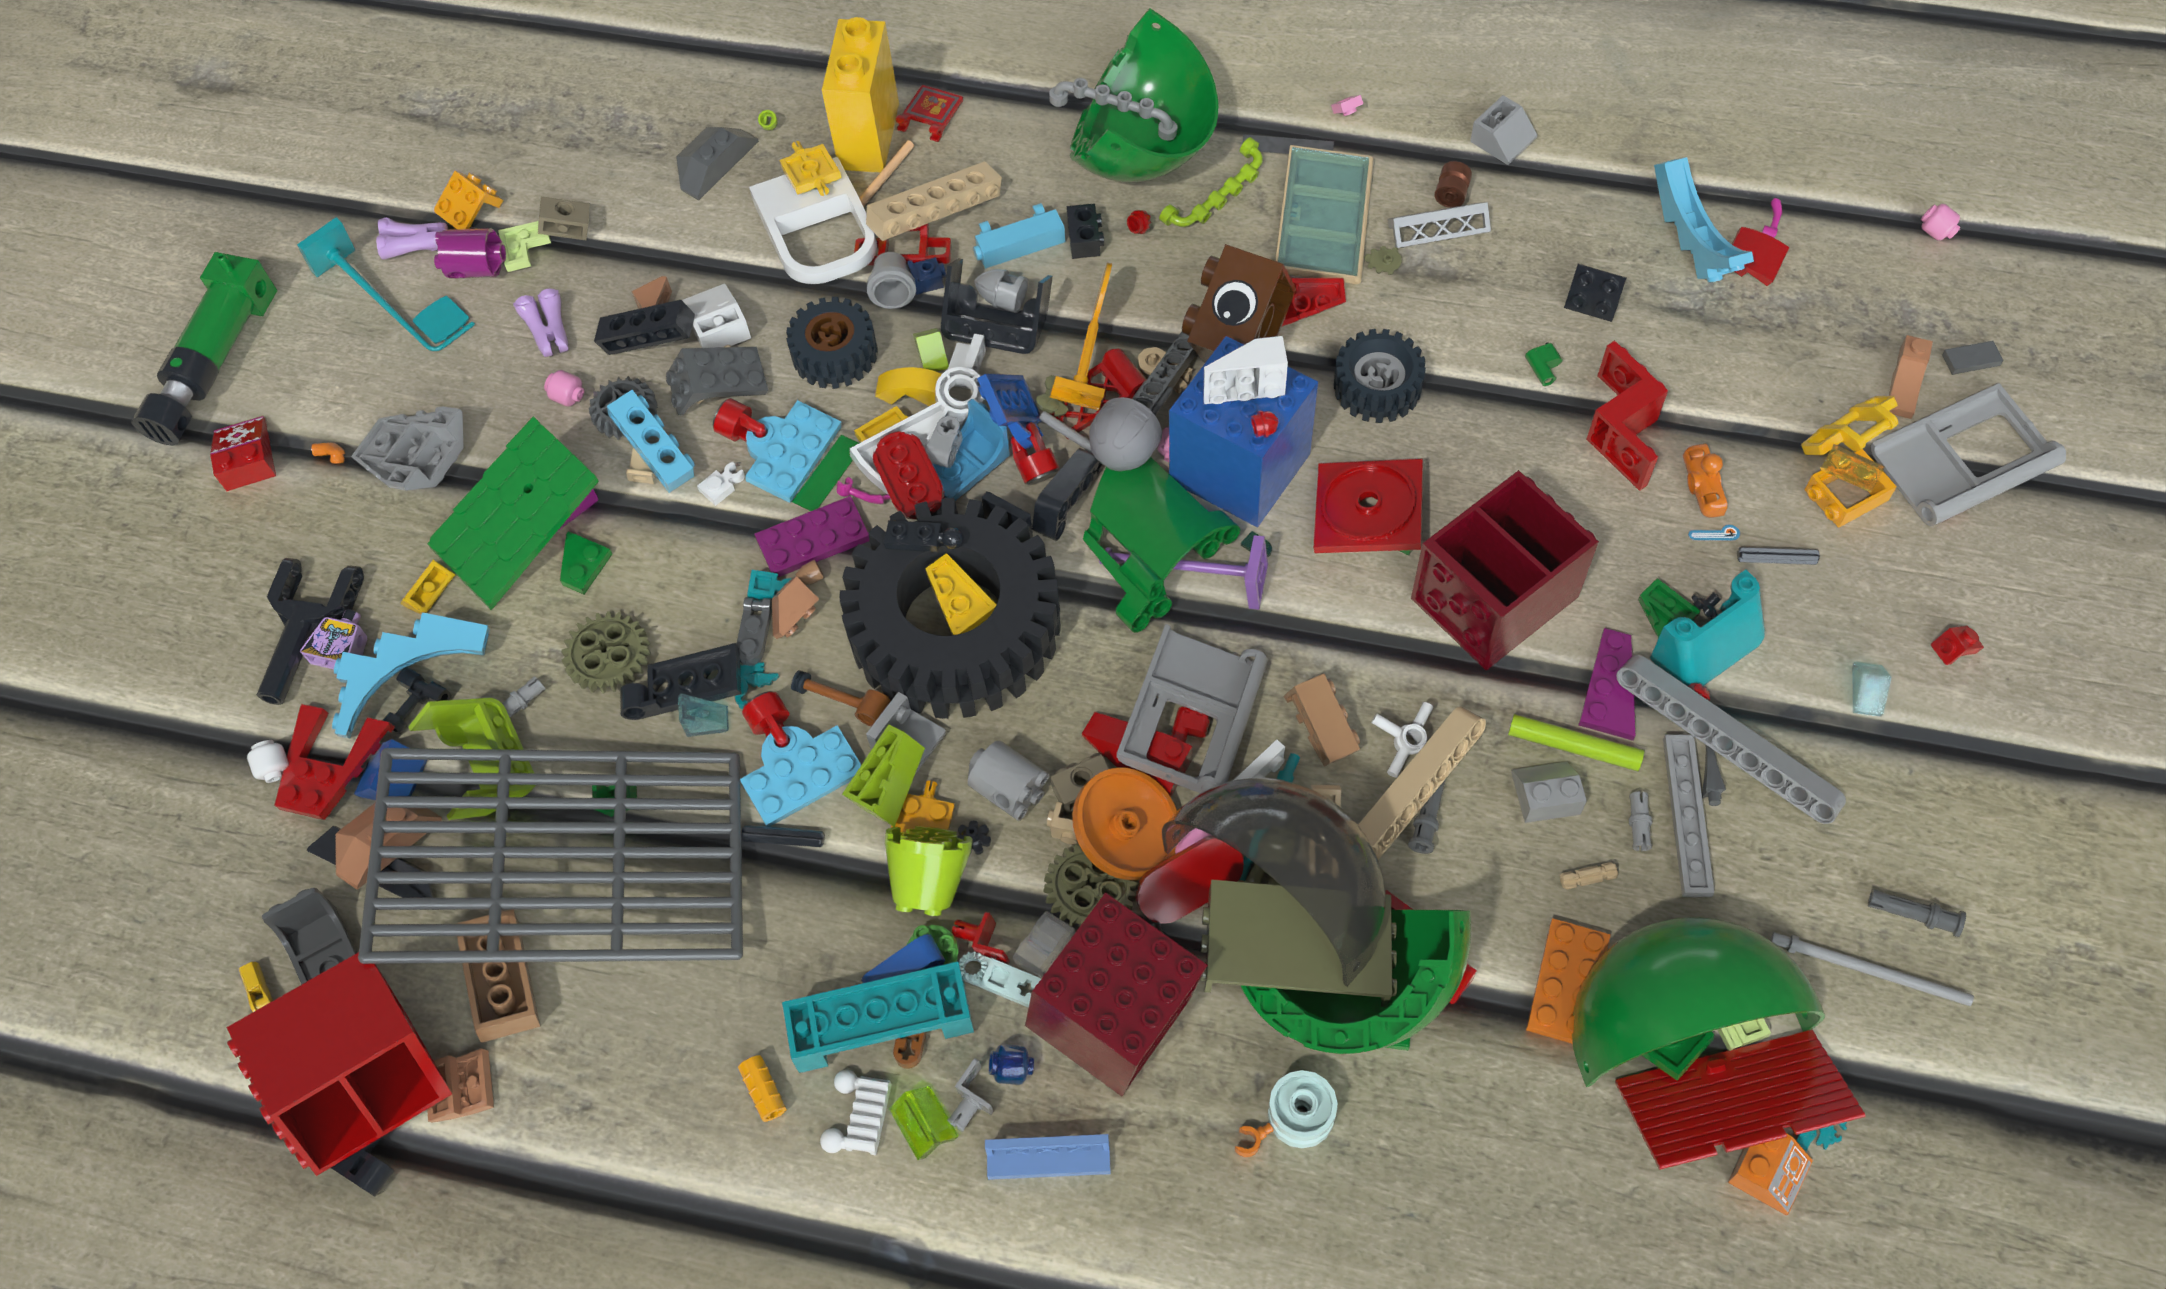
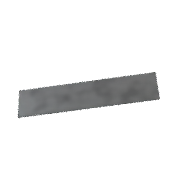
[1242,134,1334,154]

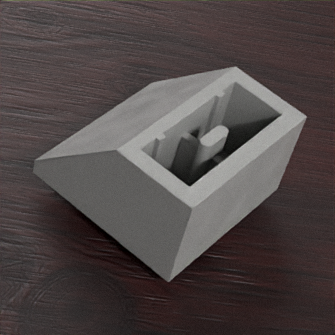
[1470,95,1537,165]

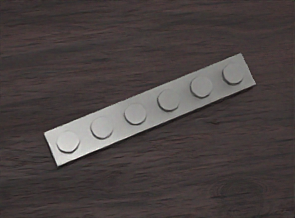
[1663,735,1714,897]

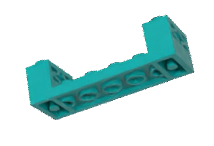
[782,962,974,1073]

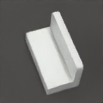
[947,334,986,389]

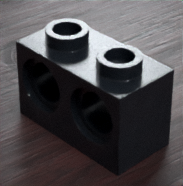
[1066,203,1104,259]

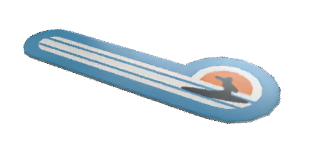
[1688,525,1740,541]

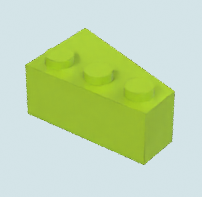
[842,724,925,827]

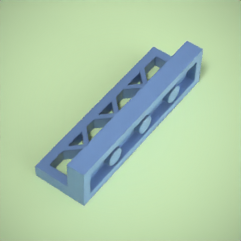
[985,1134,1111,1180]

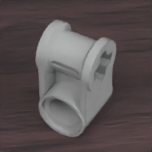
[925,416,963,468]

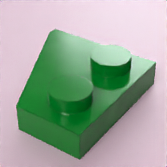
[560,531,612,595]
[1638,578,1700,638]

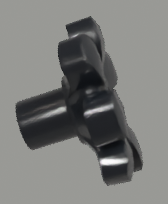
[1691,592,1722,619]
[957,820,991,855]

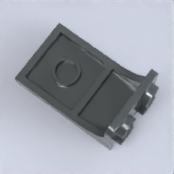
[666,347,768,415]
[262,888,357,985]

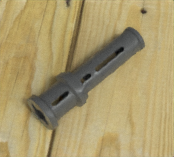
[1408,779,1446,854]
[1868,889,1966,937]

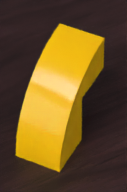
[875,367,942,406]

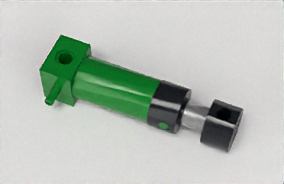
[131,252,278,446]

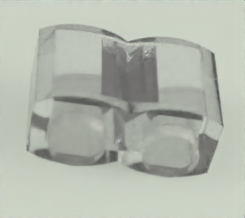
[1013,911,1076,978]

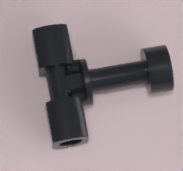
[382,667,452,734]

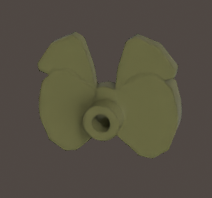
[1035,375,1068,417]

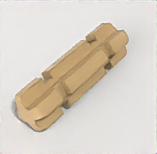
[1560,862,1618,890]

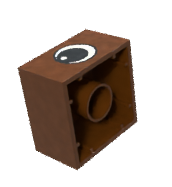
[1182,244,1296,363]

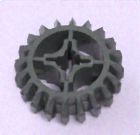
[589,376,658,440]

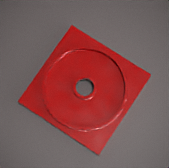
[1313,459,1423,553]

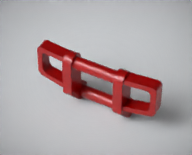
[854,223,952,266]

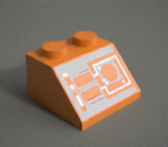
[1728,1134,1813,1216]

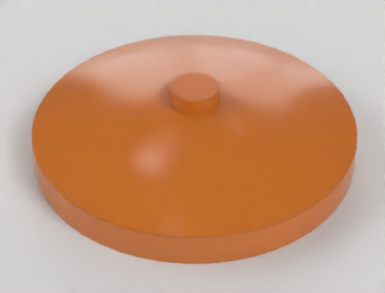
[1072,768,1180,880]

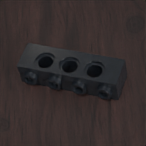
[594,300,695,355]

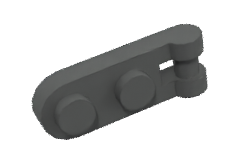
[736,597,772,666]

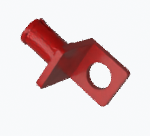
[952,912,1010,965]

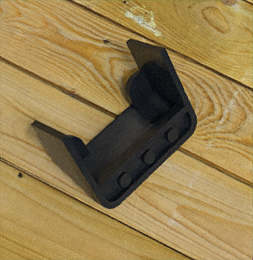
[941,258,1053,354]

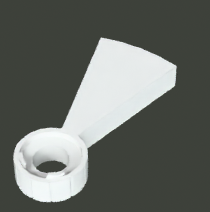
[850,367,985,495]

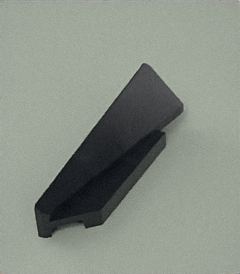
[306,826,434,898]

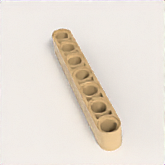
[1343,707,1486,868]

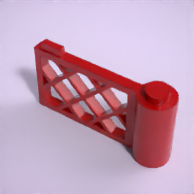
[1049,348,1147,439]

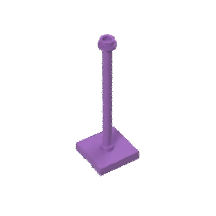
[1099,535,1268,610]

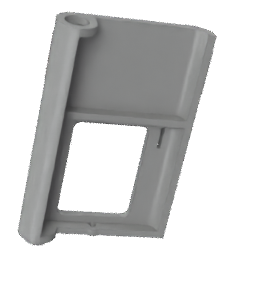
[1871,383,2066,526]

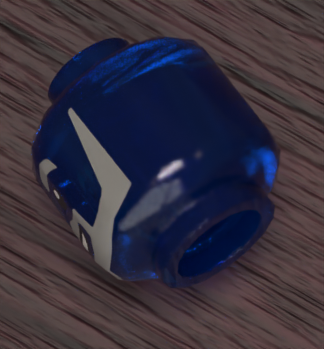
[989,1044,1034,1085]

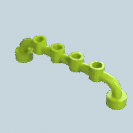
[1159,137,1263,227]

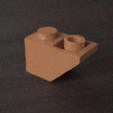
[772,576,819,639]

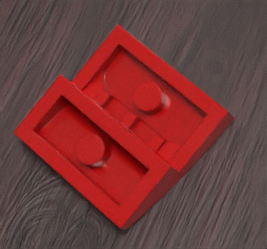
[1732,227,1789,286]

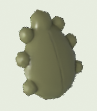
[1364,246,1402,275]

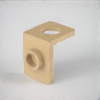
[626,448,655,484]

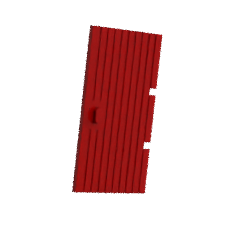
[1615,1029,1865,1170]

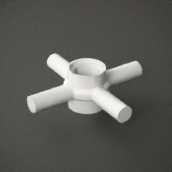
[1371,702,1433,778]

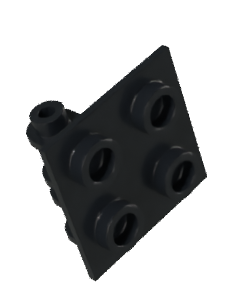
[1564,264,1627,322]

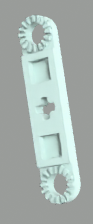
[959,952,1041,1008]

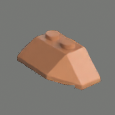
[336,803,442,890]

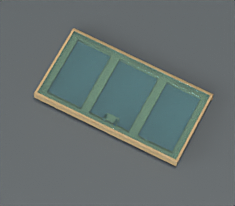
[1275,145,1373,284]

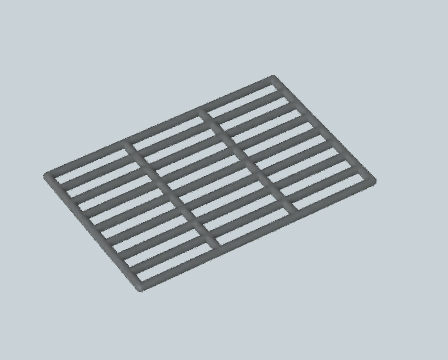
[358,748,743,964]

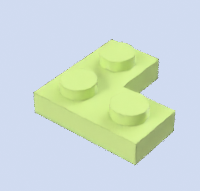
[499,221,551,272]

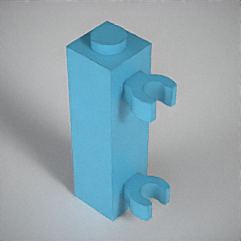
[973,203,1066,269]

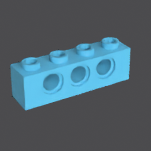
[607,390,695,493]

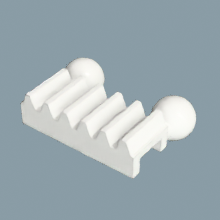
[820,1069,892,1155]

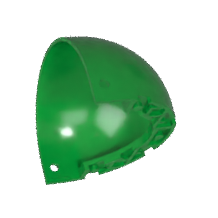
[1070,8,1219,182]
[1240,910,1471,1054]
[1572,917,1825,1087]

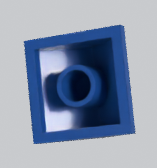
[354,739,427,800]

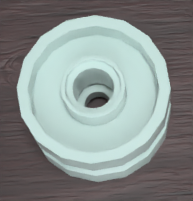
[1268,1070,1338,1148]

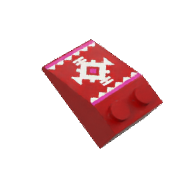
[210,416,276,491]

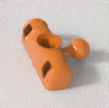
[1683,443,1727,518]

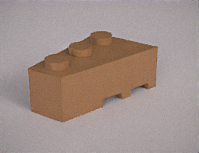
[1284,674,1360,767]

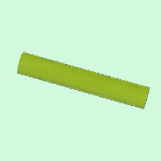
[1508,714,1645,771]

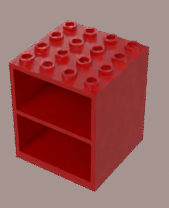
[226,952,452,1176]

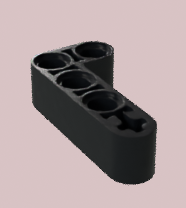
[1032,448,1103,541]

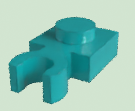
[747,570,791,600]

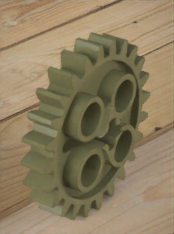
[561,611,651,694]
[1043,844,1137,929]

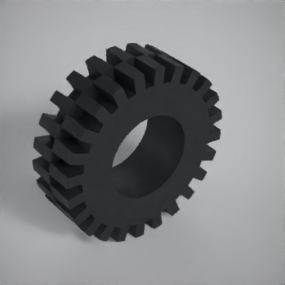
[839,498,1061,719]

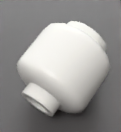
[247,740,289,783]

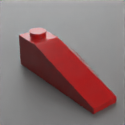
[1282,278,1346,327]
[1082,712,1192,797]

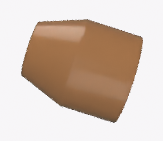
[795,559,824,585]

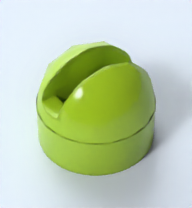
[758,110,778,131]

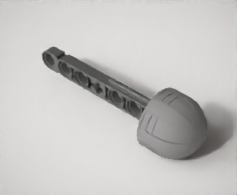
[1089,331,1196,471]

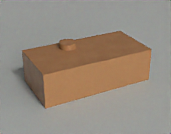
[456,909,540,1043]

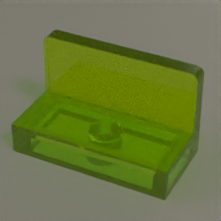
[889,1086,958,1160]

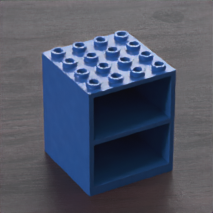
[1169,336,1318,528]

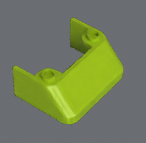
[409,698,536,820]

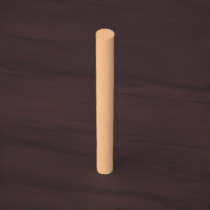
[859,140,914,207]

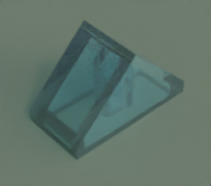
[1852,662,1892,717]
[678,694,729,737]

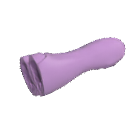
[376,217,448,260]
[513,288,568,357]

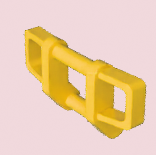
[1801,396,1898,455]

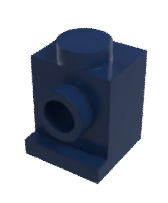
[907,257,946,295]

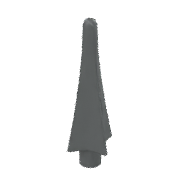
[1702,744,1726,806]

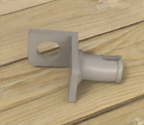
[947,1058,994,1132]

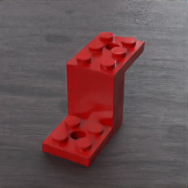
[1586,340,1668,491]

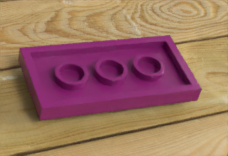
[754,496,870,577]

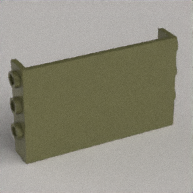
[1200,880,1397,1008]

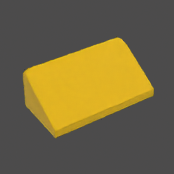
[400,560,455,614]

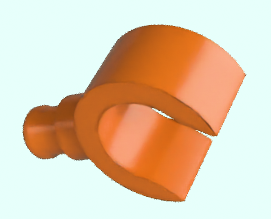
[1235,1123,1274,1157]

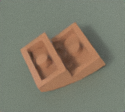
[427,1048,494,1123]

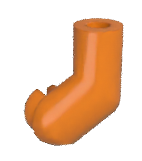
[311,443,345,464]

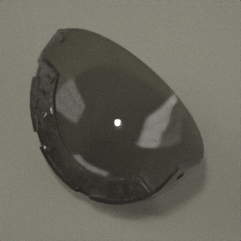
[1162,778,1386,987]

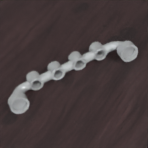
[1049,78,1177,140]

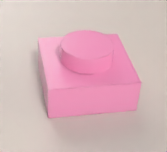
[1331,95,1363,116]

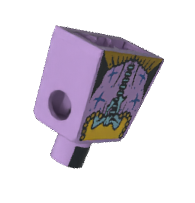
[300,609,367,670]

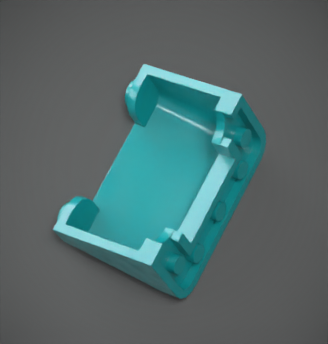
[1650,569,1765,686]

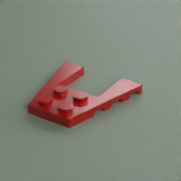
[274,704,395,820]

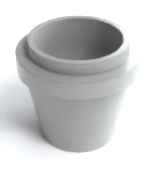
[867,252,916,309]

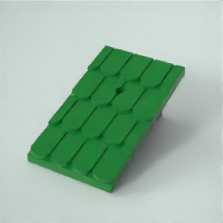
[427,416,599,610]

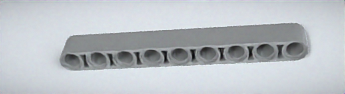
[1616,655,1846,824]

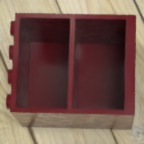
[1411,470,1599,671]
[1025,893,1208,1097]

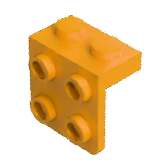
[434,171,503,229]

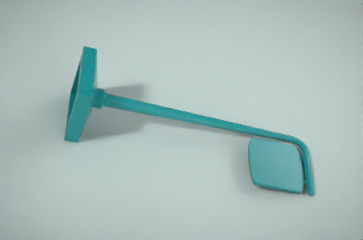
[297,217,475,352]

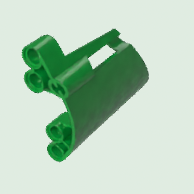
[1083,456,1240,633]

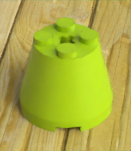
[885,826,972,916]

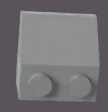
[1511,762,1587,823]

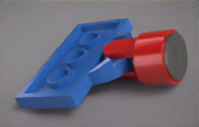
[977,374,1060,486]

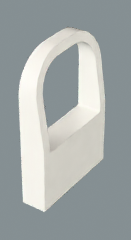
[749,157,877,284]

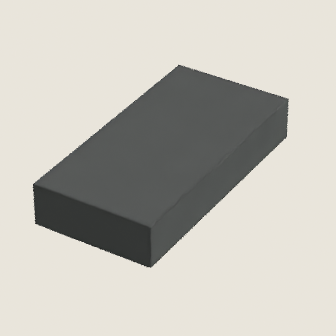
[1942,341,2004,375]

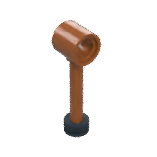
[791,670,891,727]

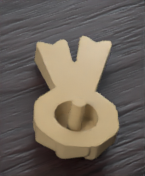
[1138,347,1192,394]

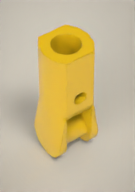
[239,962,274,1012]

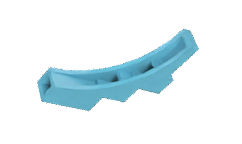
[1654,157,1754,282]
[332,613,490,739]

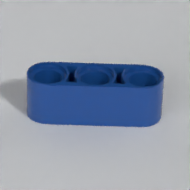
[861,934,945,983]

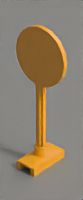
[1050,262,1112,411]

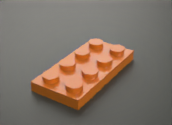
[1526,918,1611,1044]

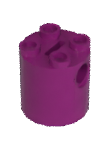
[434,228,506,279]

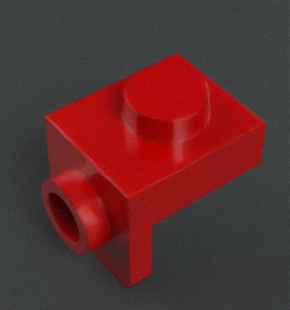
[1931,626,1984,665]

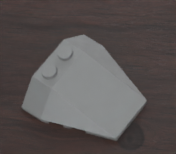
[351,406,464,491]

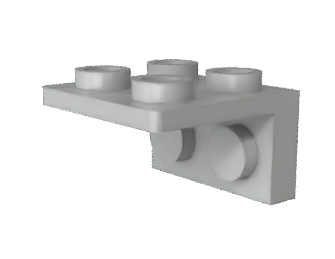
[866,692,946,774]

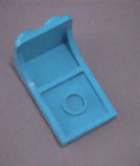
[932,399,1010,501]

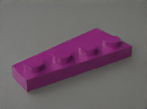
[1578,628,1636,741]

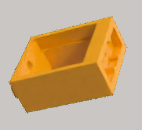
[1805,449,1897,528]

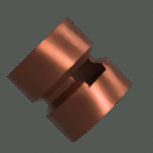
[1434,161,1472,208]

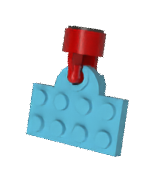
[713,398,842,503]
[740,691,861,827]

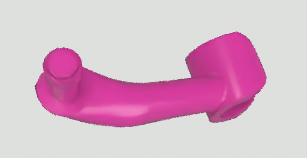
[1762,198,1782,238]
[837,477,891,504]

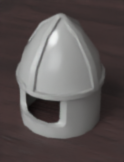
[974,269,1028,313]

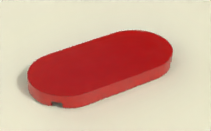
[873,431,945,520]
[1136,836,1244,924]

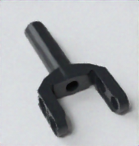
[256,558,364,705]

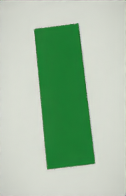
[792,435,859,511]

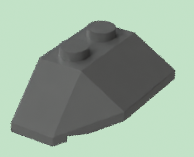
[676,127,759,200]

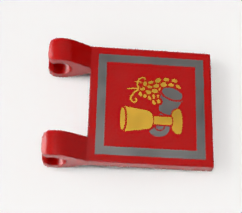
[896,85,963,142]

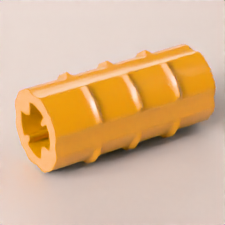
[738,1055,787,1122]

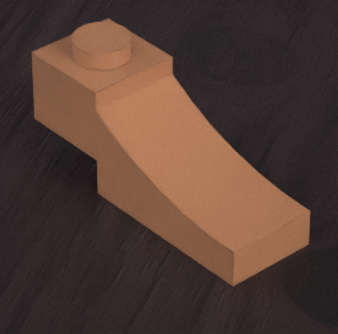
[1889,335,1933,419]

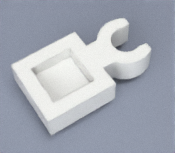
[697,462,745,506]

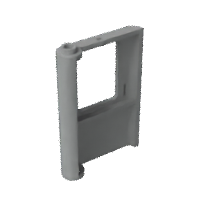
[1117,624,1268,799]

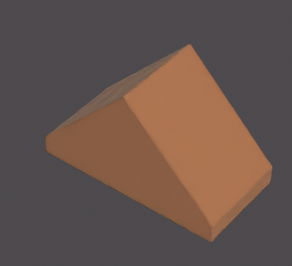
[632,276,672,309]

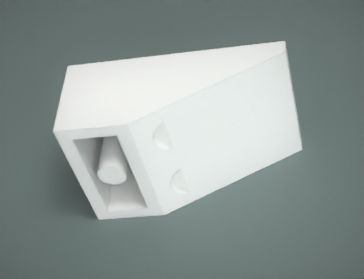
[682,284,751,348]
[1203,336,1288,404]

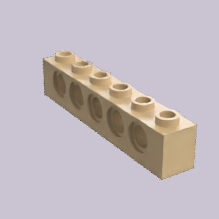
[866,161,1002,241]

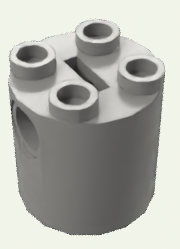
[968,740,1049,821]

